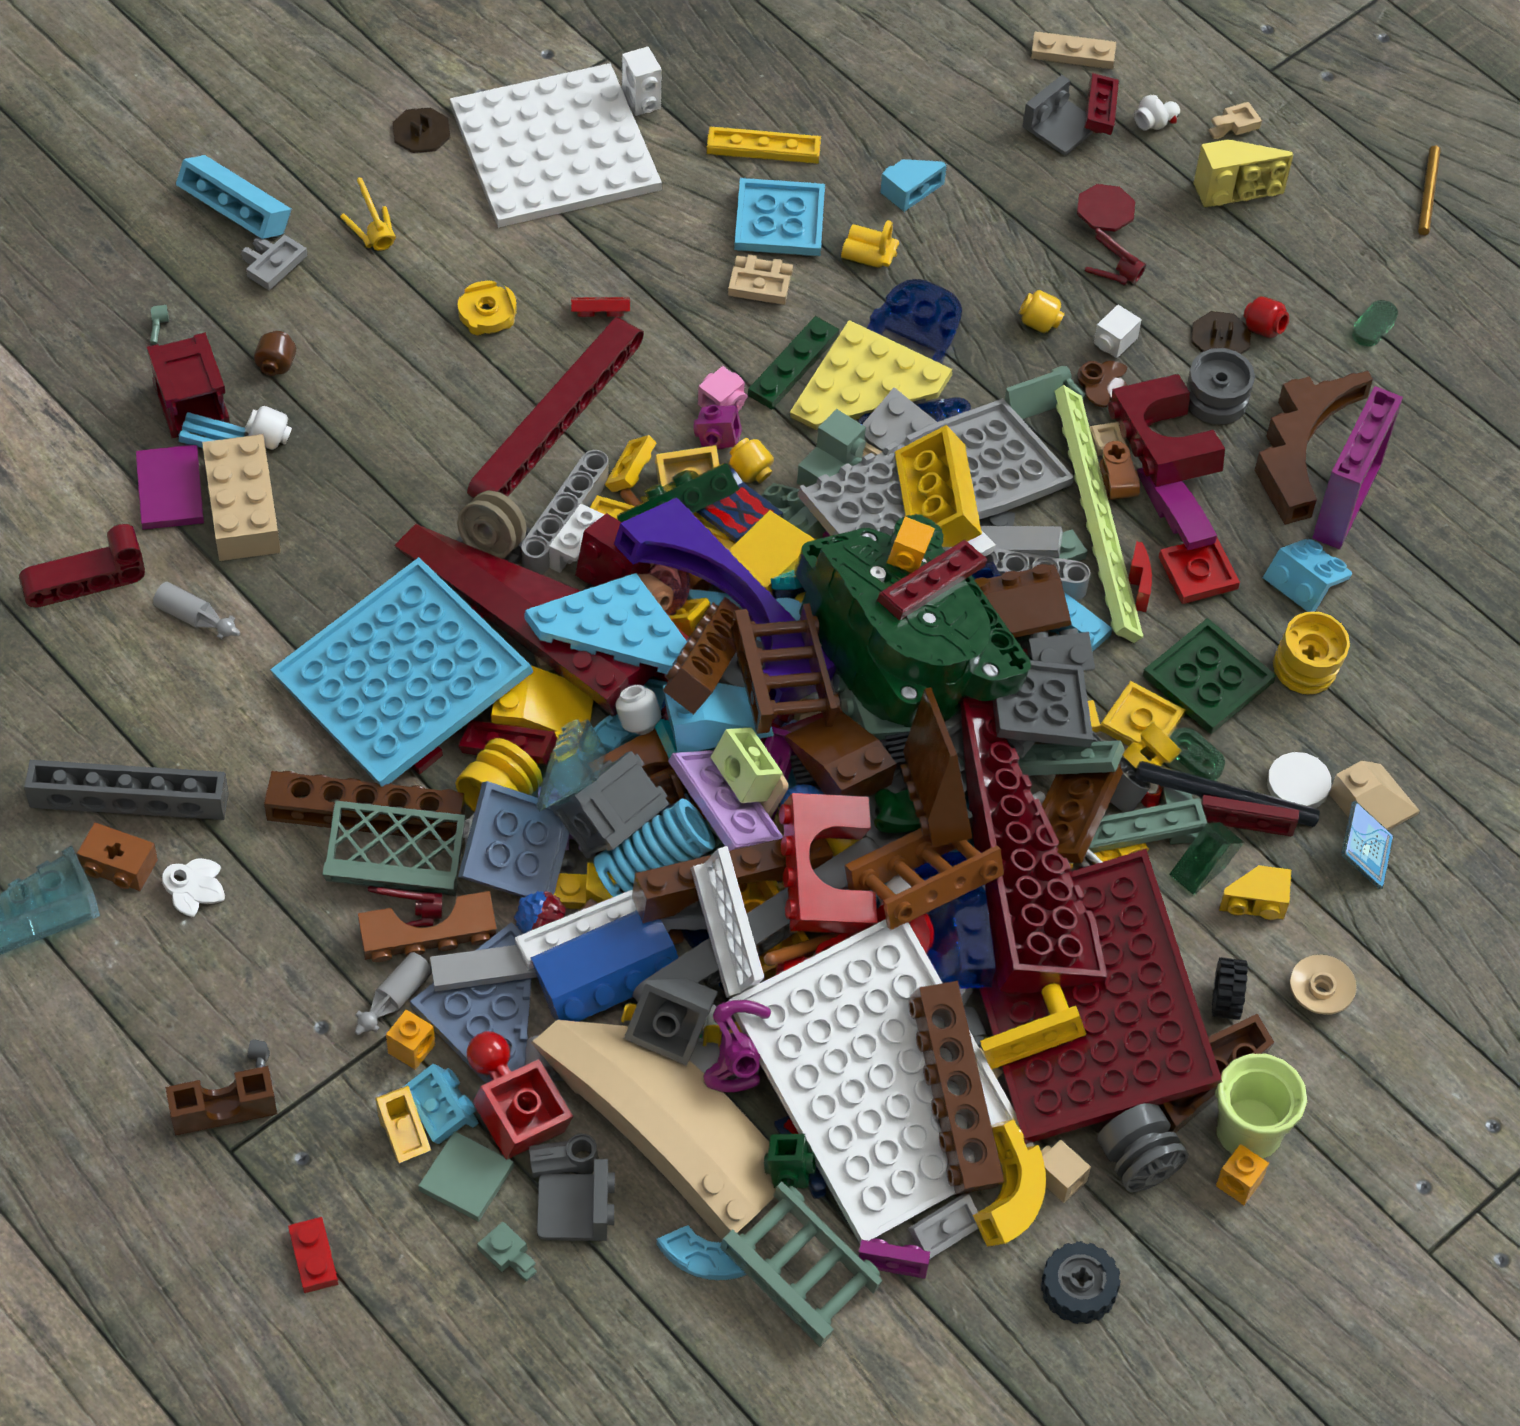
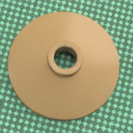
[1290,955,1357,1015]

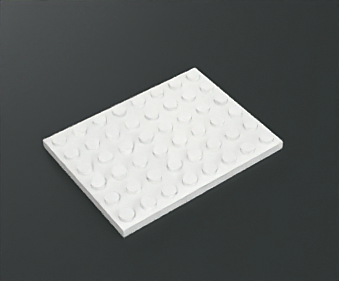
[727,919,1034,1244]

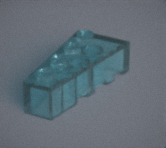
[0,845,100,955]

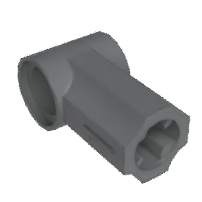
[529,1133,599,1178]

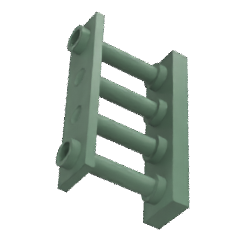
[720,1182,883,1347]

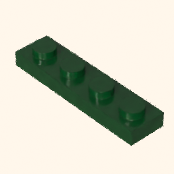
[748,316,840,410]

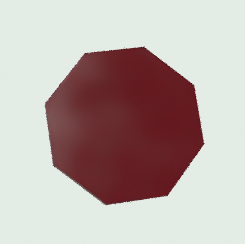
[1077,184,1135,232]

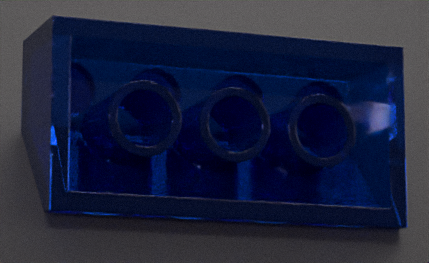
[913,851,996,989]

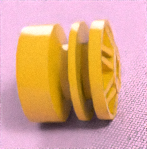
[1273,612,1350,694]
[455,738,543,812]

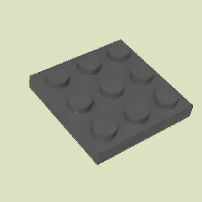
[992,660,1093,748]

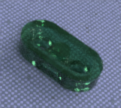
[1170,728,1225,780]

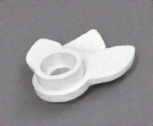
[162,859,225,917]

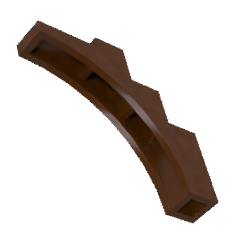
[1254,371,1373,525]

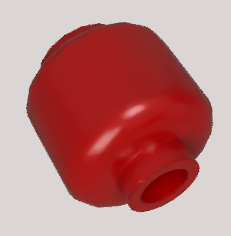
[1244,296,1289,338]

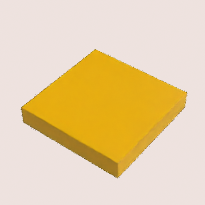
[1099,681,1185,759]

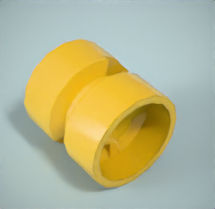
[1123,722,1182,768]

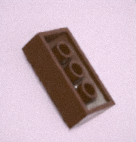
[974,564,1072,638]

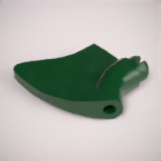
[874,789,920,833]

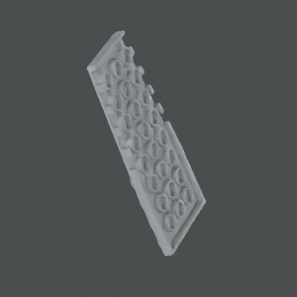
[797,398,1075,536]

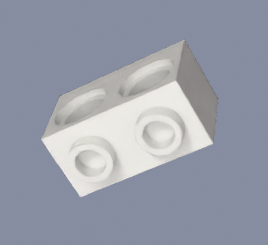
[622,47,662,116]

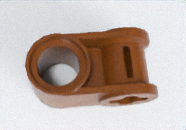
[1099,441,1140,500]

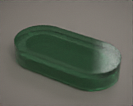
[1352,300,1398,346]

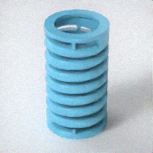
[594,799,715,897]

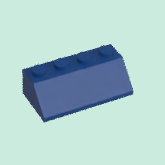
[530,910,679,1022]

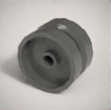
[1186,348,1255,425]

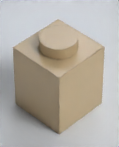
[1041,1140,1091,1203]

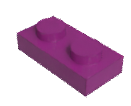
[858,1239,930,1279]

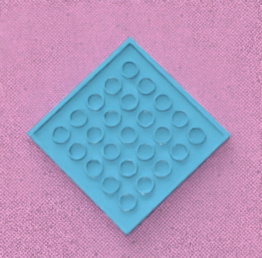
[270,557,533,787]

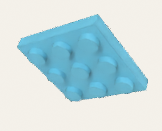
[734,178,825,256]

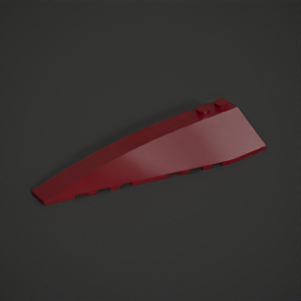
[961,698,1107,993]

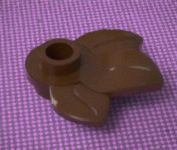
[1077,361,1128,408]

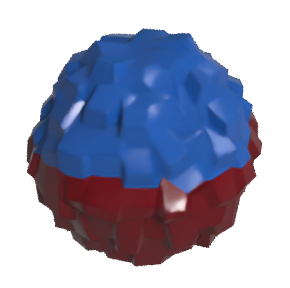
[514,891,566,934]

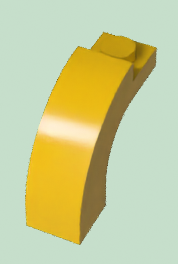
[973,1119,1046,1247]

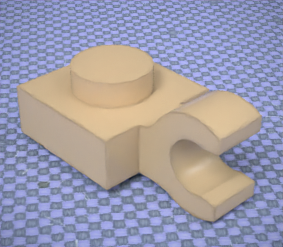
[1209,102,1262,139]

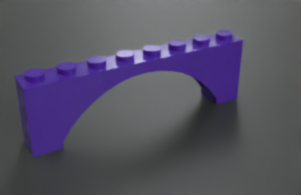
[614,498,836,703]

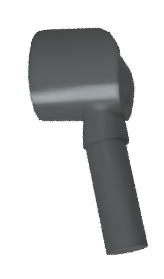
[247,1039,270,1068]

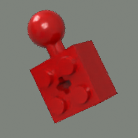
[467,1031,573,1160]

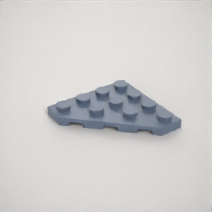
[410,922,532,1083]

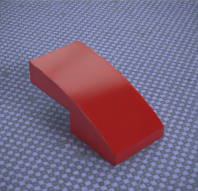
[1128,541,1152,612]

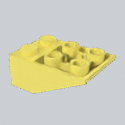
[1193,139,1293,208]

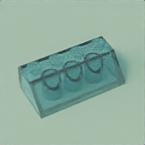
[537,719,607,811]

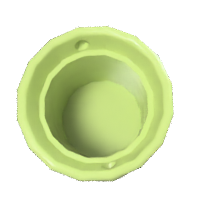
[1215,1054,1307,1158]

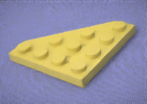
[790,320,952,430]

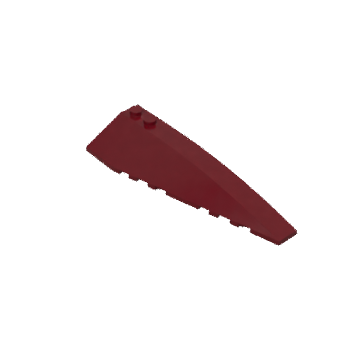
[394,524,658,716]

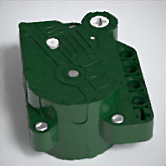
[794,514,1031,727]

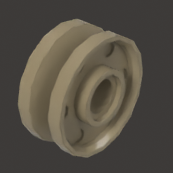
[457,491,527,559]

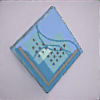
[1341,801,1394,889]

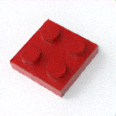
[1158,538,1240,604]

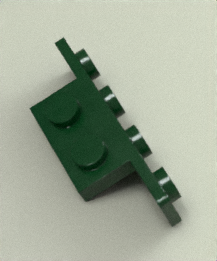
[617,463,739,522]

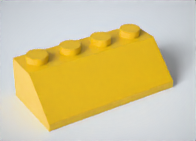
[895,425,982,547]

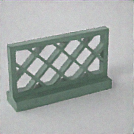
[322,800,466,896]

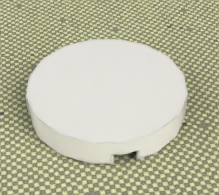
[1267,752,1331,808]

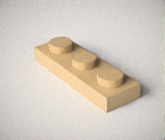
[1031,31,1116,69]

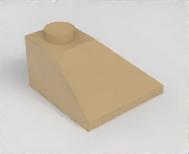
[1329,761,1420,831]

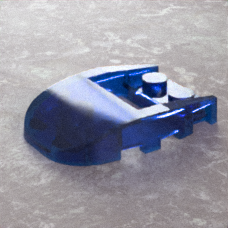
[867,279,962,364]

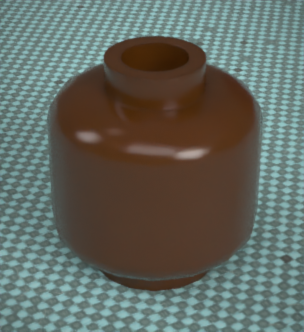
[254,331,297,376]

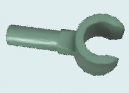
[150,305,169,345]
[1052,366,1086,400]

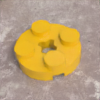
[458,281,517,335]

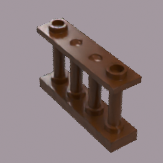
[731,603,840,734]

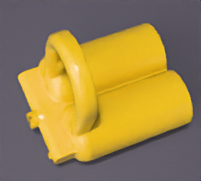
[841,220,899,268]

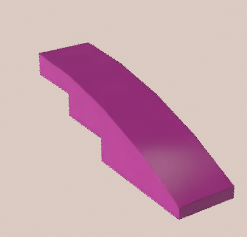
[1137,468,1217,550]

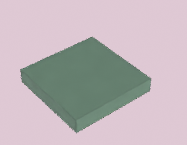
[419,1132,514,1222]

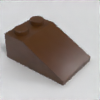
[785,710,896,797]

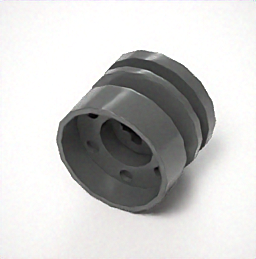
[1097,1103,1189,1192]

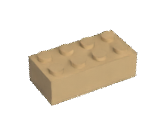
[202,434,281,561]

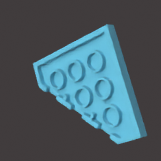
[524,573,687,674]

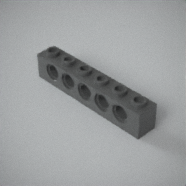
[24,760,229,820]

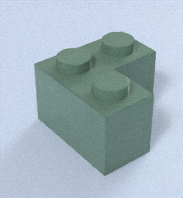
[797,409,866,488]

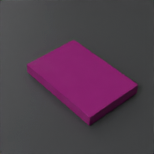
[136,445,204,530]

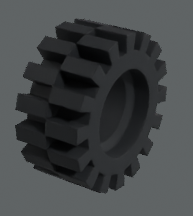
[1212,957,1248,1020]

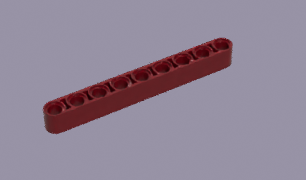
[467,317,644,498]

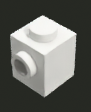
[1094,305,1142,358]

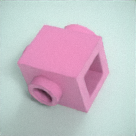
[698,366,748,411]

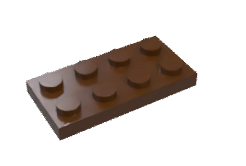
[1042,764,1123,863]

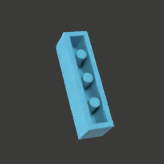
[176,155,292,239]

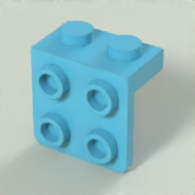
[1263,539,1352,612]

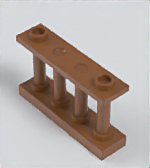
[845,828,1004,930]

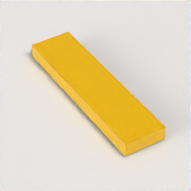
[707,126,821,164]

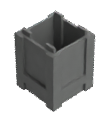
[549,751,669,859]

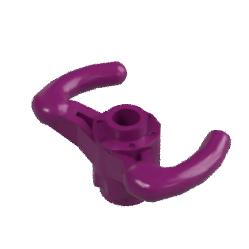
[704,1000,771,1093]

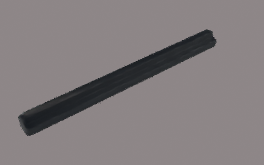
[1135,761,1320,827]

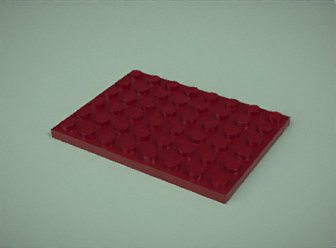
[956,849,1222,1144]

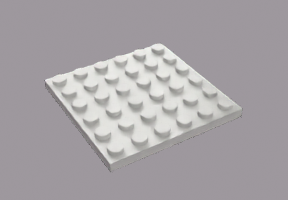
[450,63,662,228]

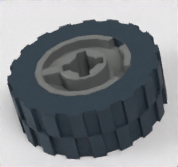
[1041,1241,1121,1324]

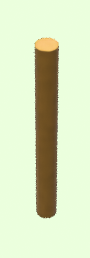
[1418,146,1441,235]

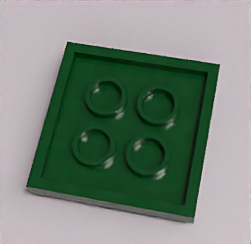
[1142,618,1276,734]

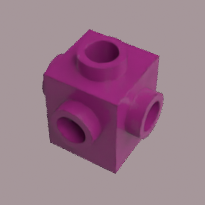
[694,405,742,450]

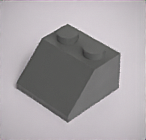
[624,978,718,1066]

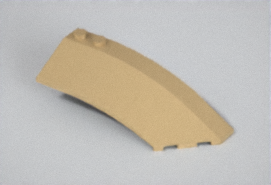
[531,1020,776,1240]

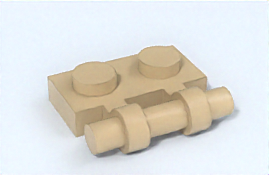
[728,255,794,305]

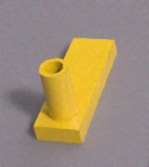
[980,983,1086,1070]

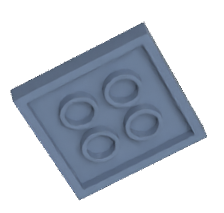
[458,781,570,897]

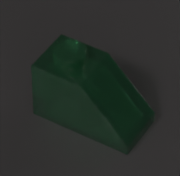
[1169,822,1244,895]

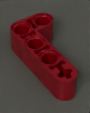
[19,524,145,607]

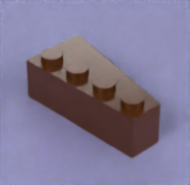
[1159,1014,1274,1133]

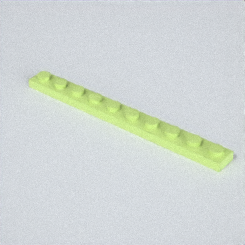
[1054,385,1143,643]

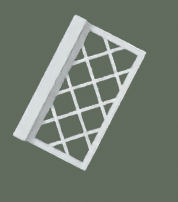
[691,846,764,998]

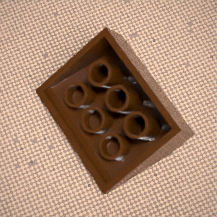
[900,687,972,847]

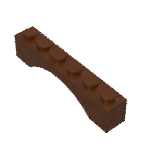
[632,838,833,923]

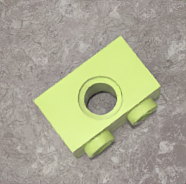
[710,727,783,803]

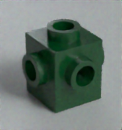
[764,1134,816,1188]

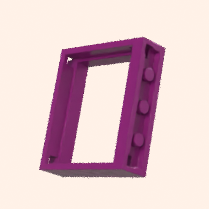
[1312,386,1403,549]

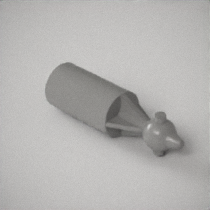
[153,582,240,639]
[355,952,432,1035]

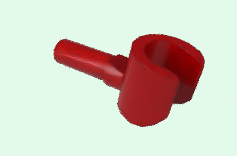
[1141,785,1162,808]

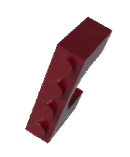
[1108,374,1225,487]

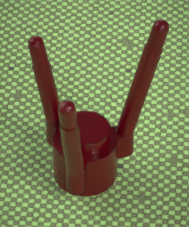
[1084,228,1146,286]
[368,886,442,927]

